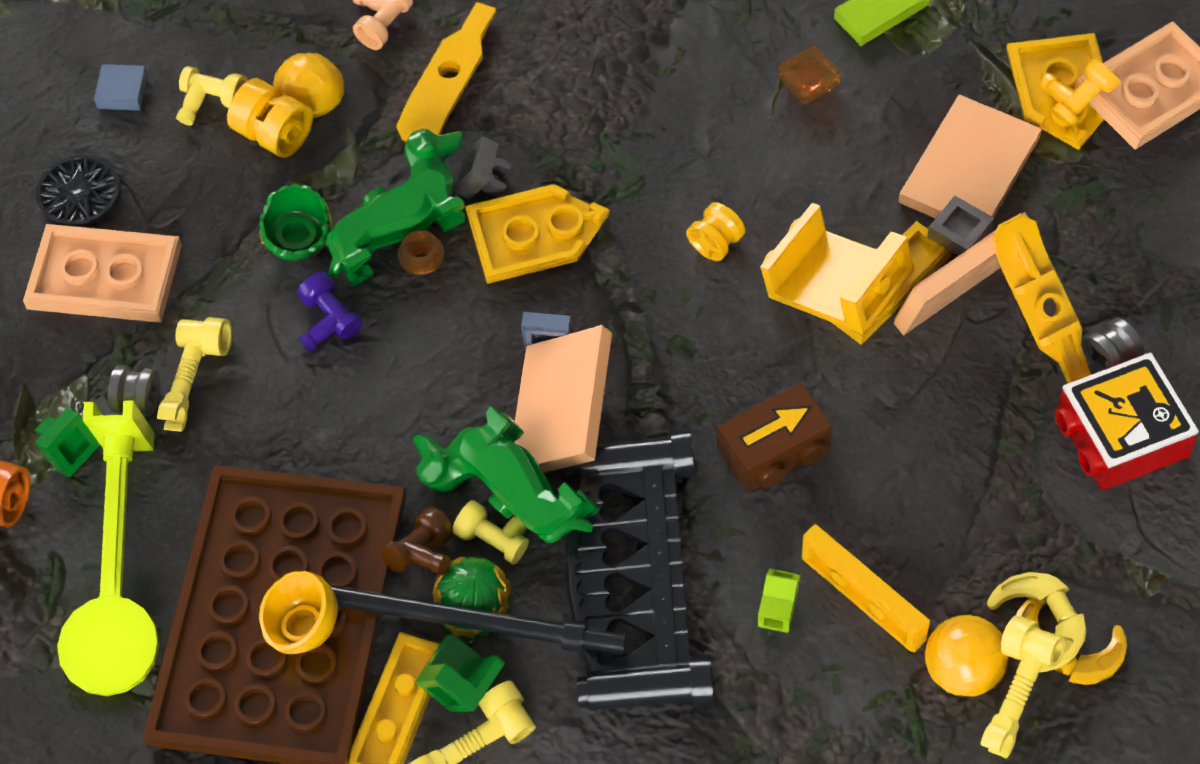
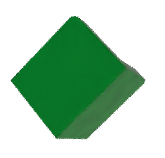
[414,635,505,713]

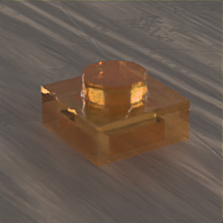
[778,44,841,105]

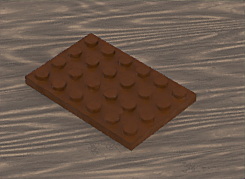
[142,465,407,764]

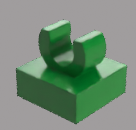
[34,408,100,478]

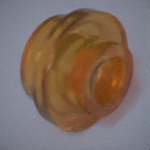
[398,230,444,275]

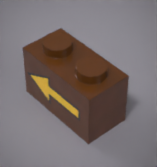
[717,382,832,494]

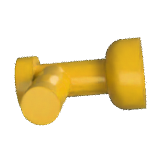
[1040,58,1121,127]

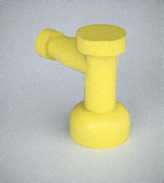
[176,66,248,125]
[453,500,529,565]

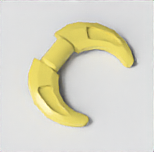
[987,572,1087,672]

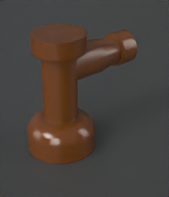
[381,507,453,575]

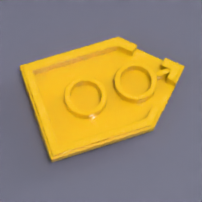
[1006,33,1104,150]
[465,184,610,284]

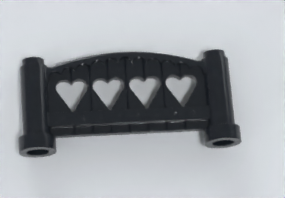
[565,428,715,711]

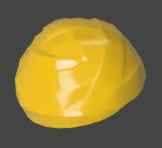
[273,53,345,118]
[259,571,338,654]
[925,615,1009,697]

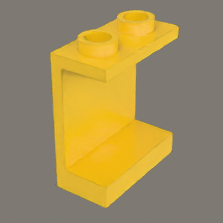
[760,203,914,334]

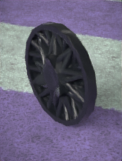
[36,155,121,228]

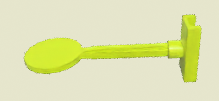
[57,400,160,696]

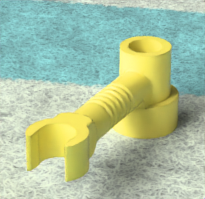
[157,317,232,432]
[981,616,1065,758]
[410,681,536,764]

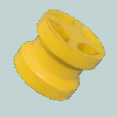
[686,202,745,261]

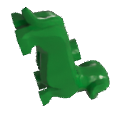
[326,129,465,287]
[413,406,600,543]

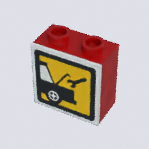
[1055,352,1199,491]

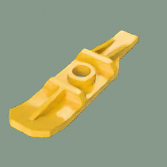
[396,2,496,142]
[992,214,1092,384]

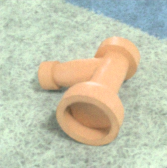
[353,0,413,50]

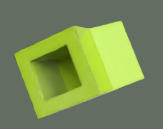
[758,569,801,633]

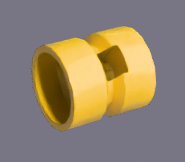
[227,78,313,158]

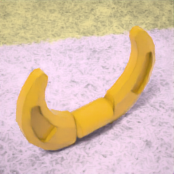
[1016,598,1127,685]

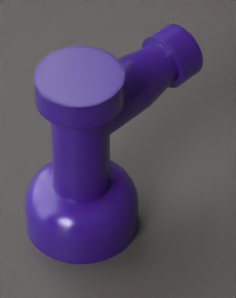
[297,271,363,353]

